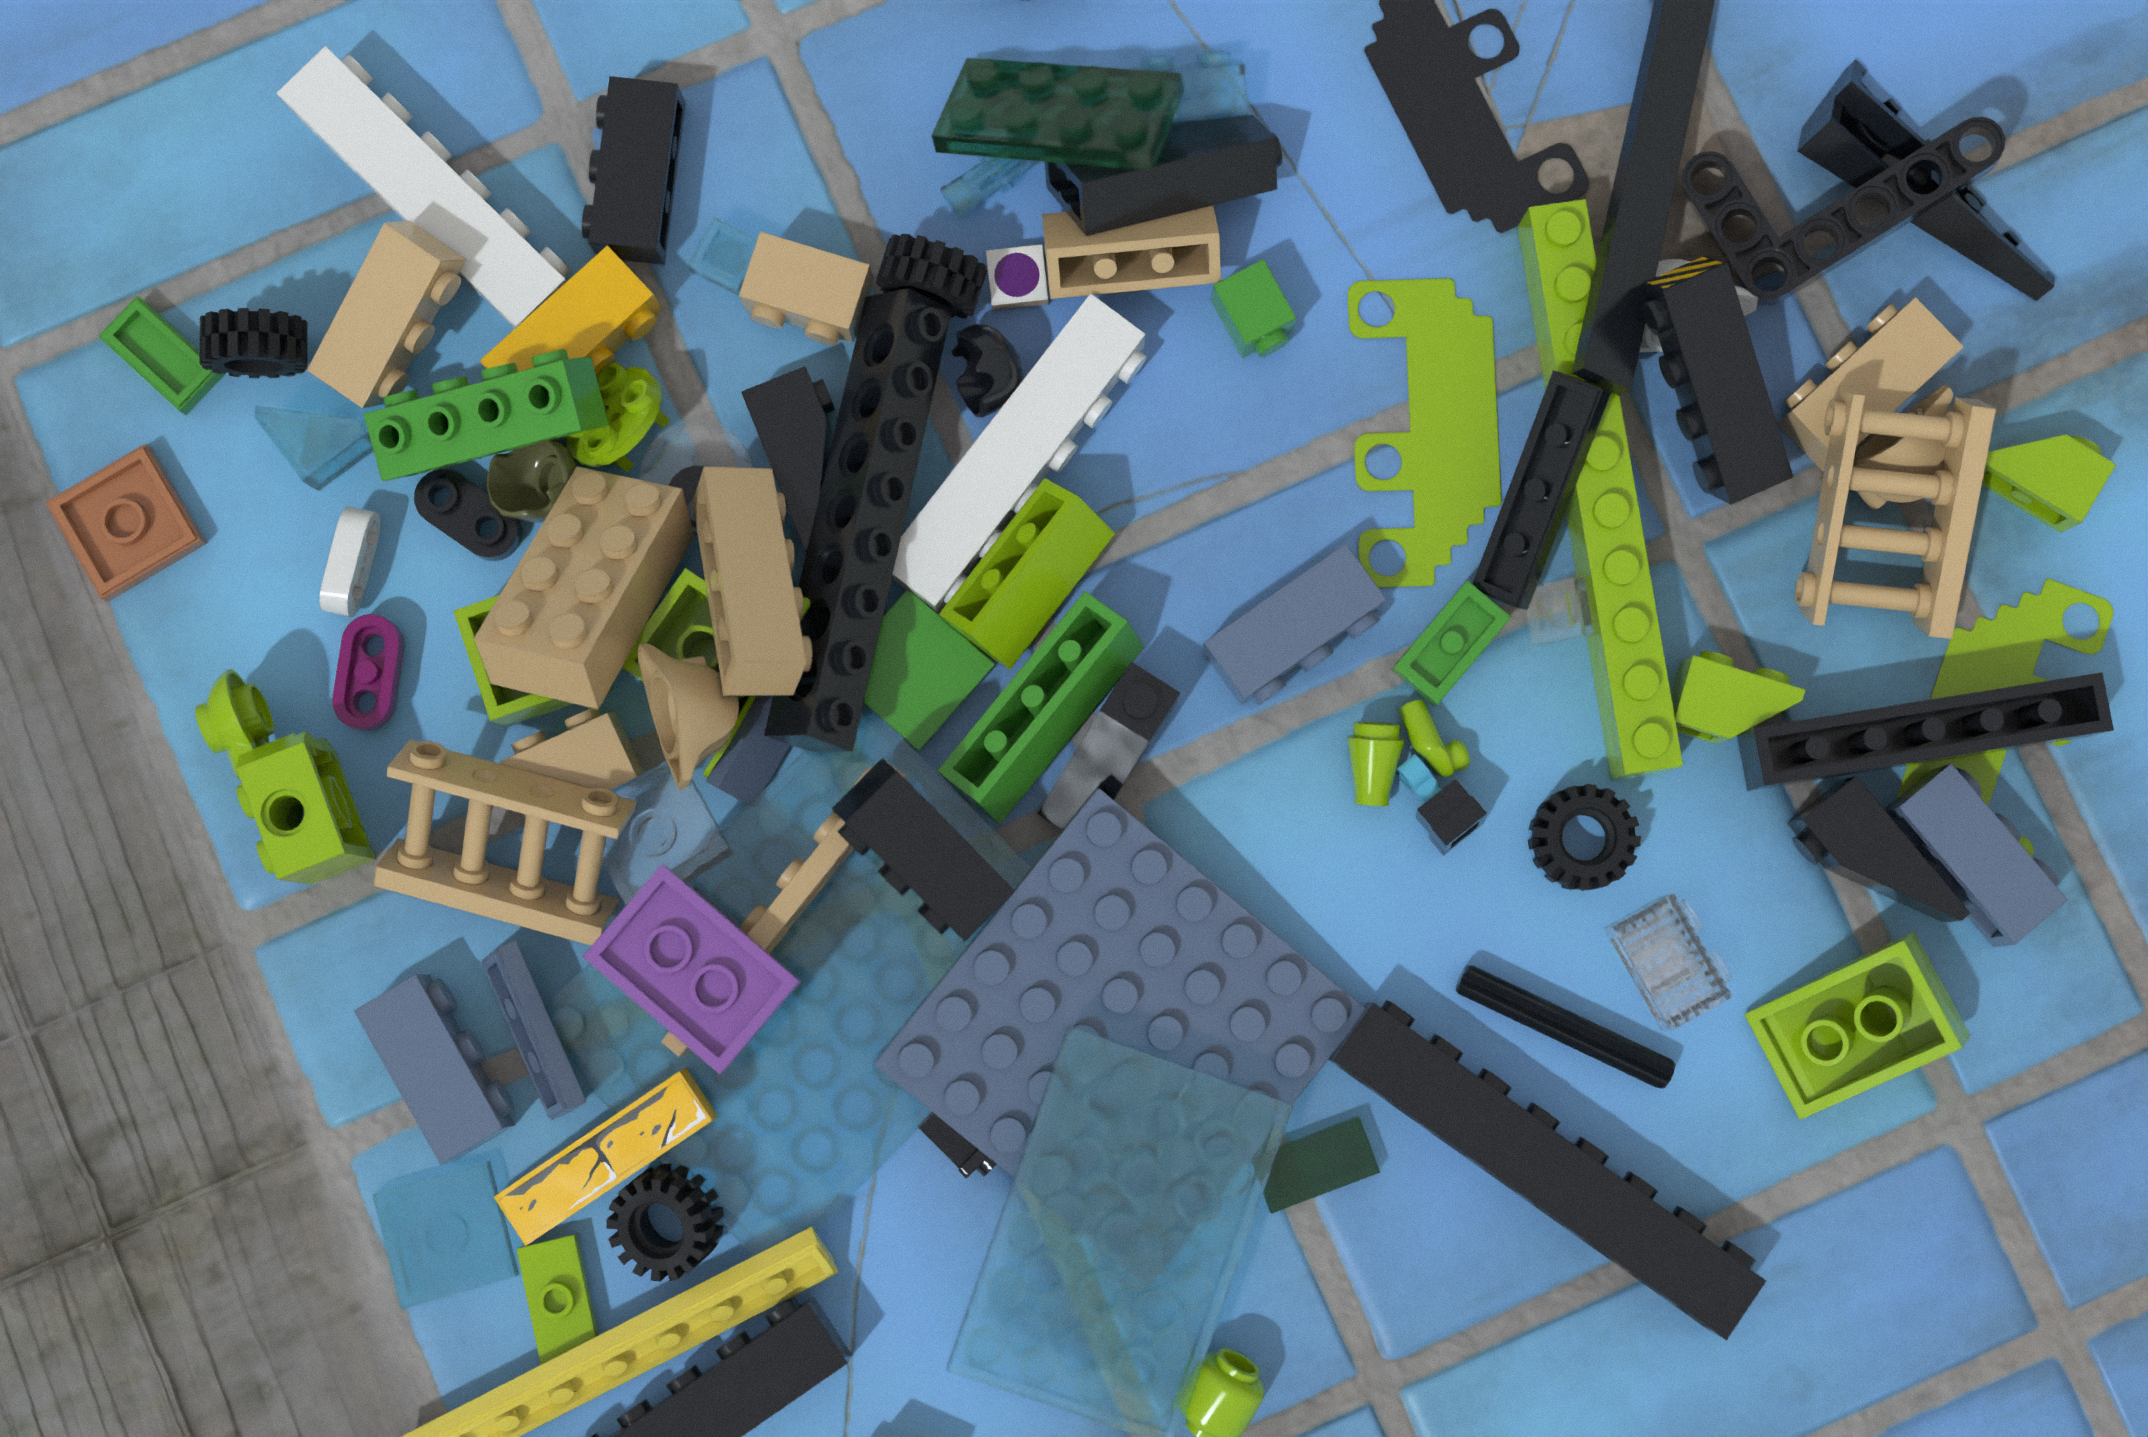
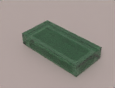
[1249,1116,1380,1214]

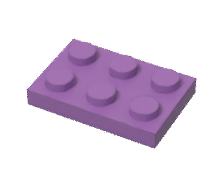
[583,864,802,1075]

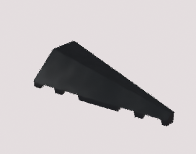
[1797,60,2055,301]

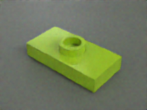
[516,1233,599,1365]

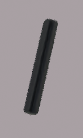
[1456,965,1676,1089]

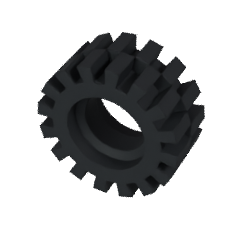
[875,234,988,318]
[199,308,308,378]
[1528,784,1641,891]
[606,1163,724,1282]

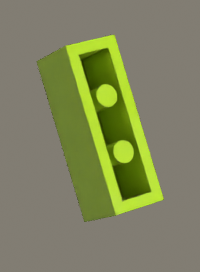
[939,478,1115,670]

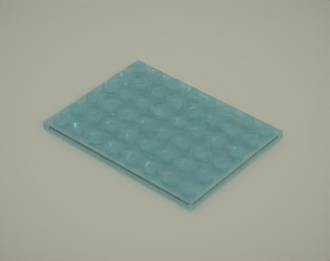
[545,704,1031,1256]

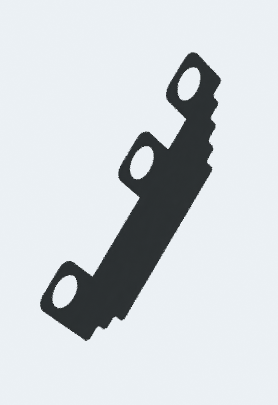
[1364,0,1589,233]

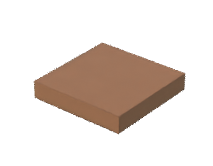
[45,444,207,602]

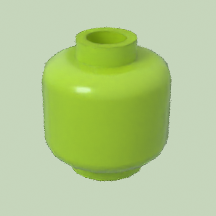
[1177,1348,1265,1437]

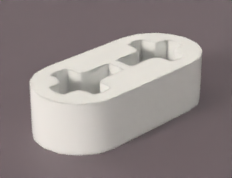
[319,506,381,617]

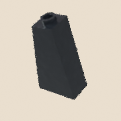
[1042,115,1282,236]

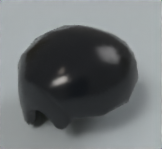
[951,324,1023,418]

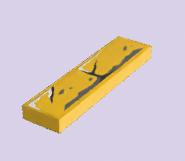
[494,1067,718,1246]

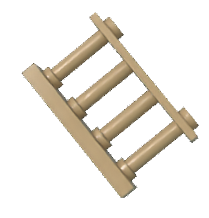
[1795,385,1996,639]
[374,739,636,946]

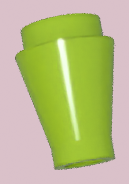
[1347,721,1405,806]

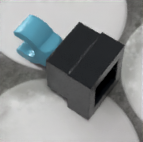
[1396,754,1487,856]

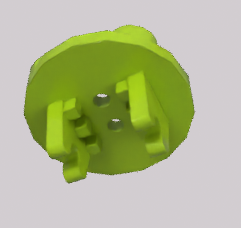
[565,362,671,473]

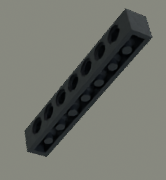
[764,288,952,752]

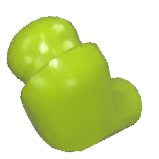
[1398,700,1470,777]

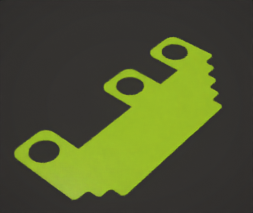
[1348,278,1501,588]
[1896,579,2113,857]

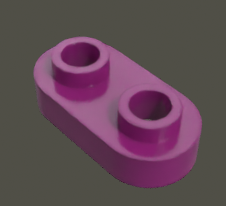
[332,614,405,731]

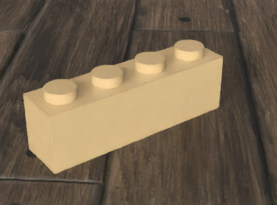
[693,467,812,695]

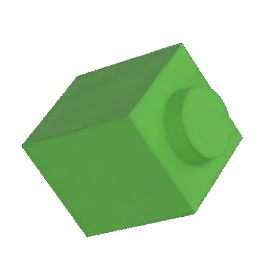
[1210,259,1297,358]

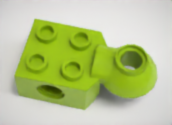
[195,669,376,885]

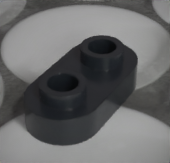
[414,469,522,561]

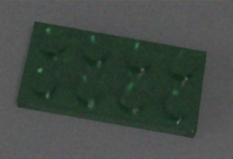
[931,58,1184,171]

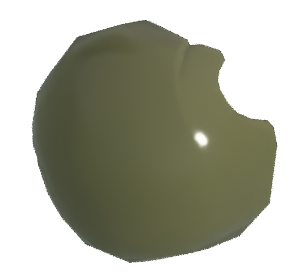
[486,439,576,523]

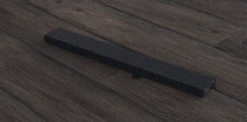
[1571,0,1715,395]

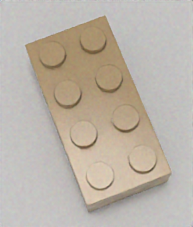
[474,466,695,709]

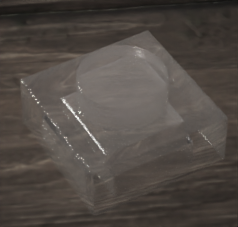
[1526,578,1594,645]

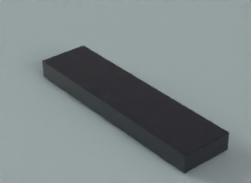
[1472,370,1612,610]

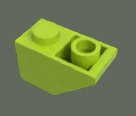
[1671,651,1806,744]

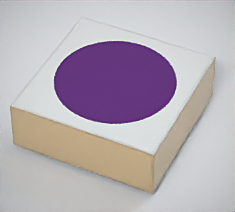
[986,244,1048,311]

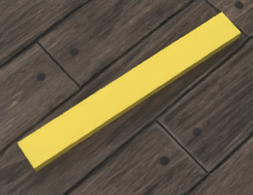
[401,1226,838,1437]

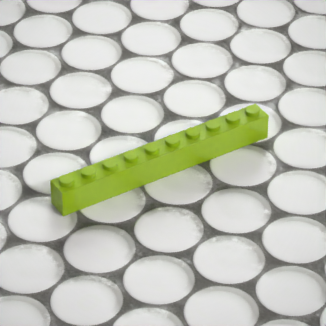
[1517,199,1683,780]

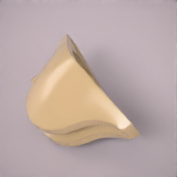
[1819,384,1953,511]
[636,643,739,790]

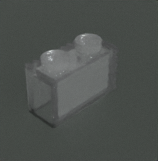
[1603,894,1732,1031]

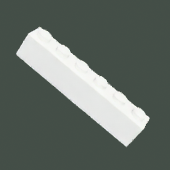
[276,46,571,328]
[891,293,1147,614]

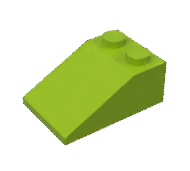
[1744,931,1971,1120]

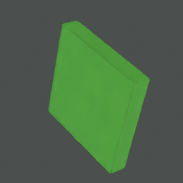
[864,589,995,751]

